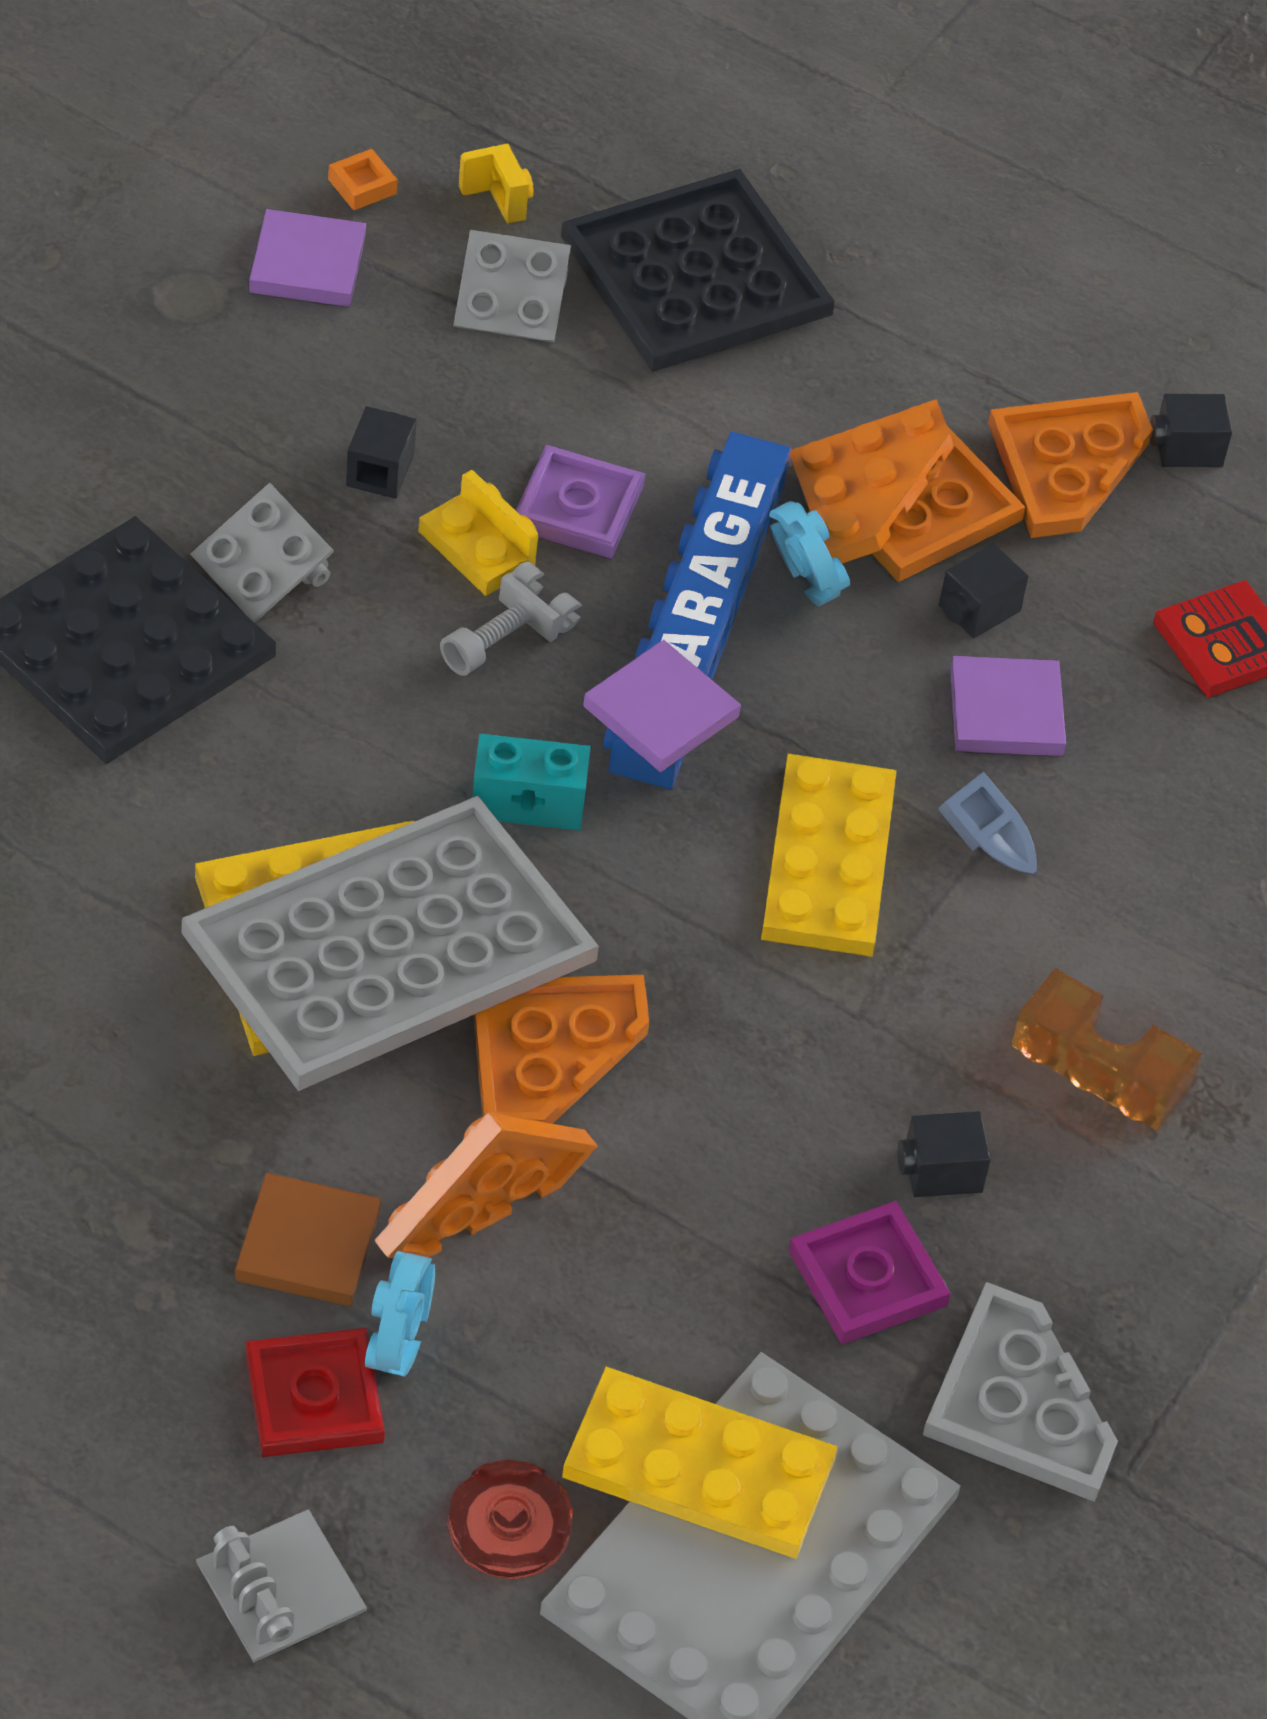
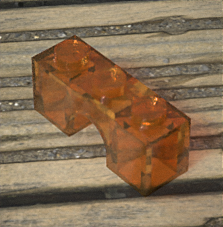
[1011,968,1202,1131]

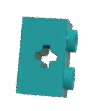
[472,733,591,831]

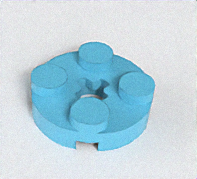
[769,501,850,606]
[365,1251,435,1377]

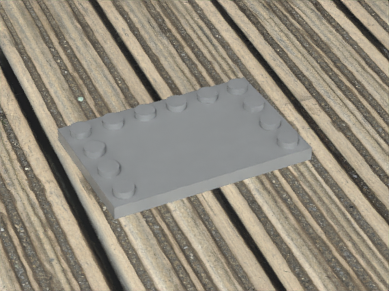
[181,796,599,1091]
[540,1352,961,1719]

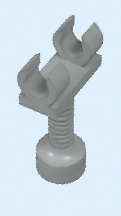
[440,562,582,676]

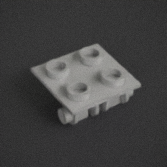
[453,230,571,343]
[190,483,334,623]
[196,1509,367,1663]

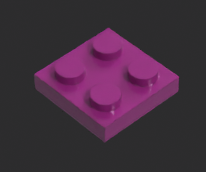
[788,1201,951,1345]

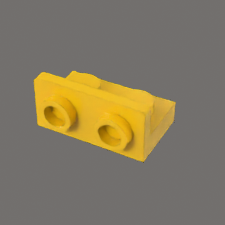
[418,470,538,596]

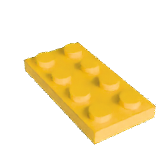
[761,754,897,957]
[562,1366,838,1560]

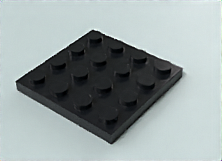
[561,169,835,372]
[0,516,276,764]

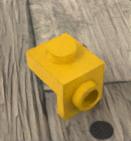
[459,143,534,224]

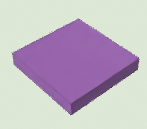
[249,209,366,307]
[516,445,645,559]
[583,640,741,772]
[950,656,1066,756]

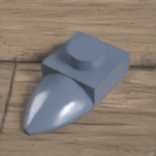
[938,772,1037,875]

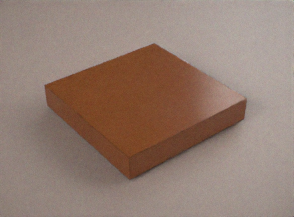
[235,1172,382,1307]

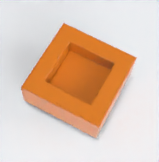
[328,149,398,210]

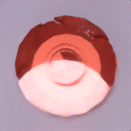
[448,1459,573,1579]

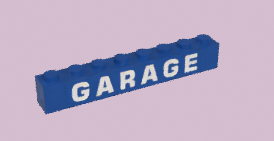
[603,431,791,790]

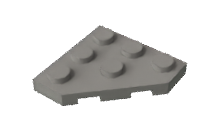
[923,1282,1118,1502]

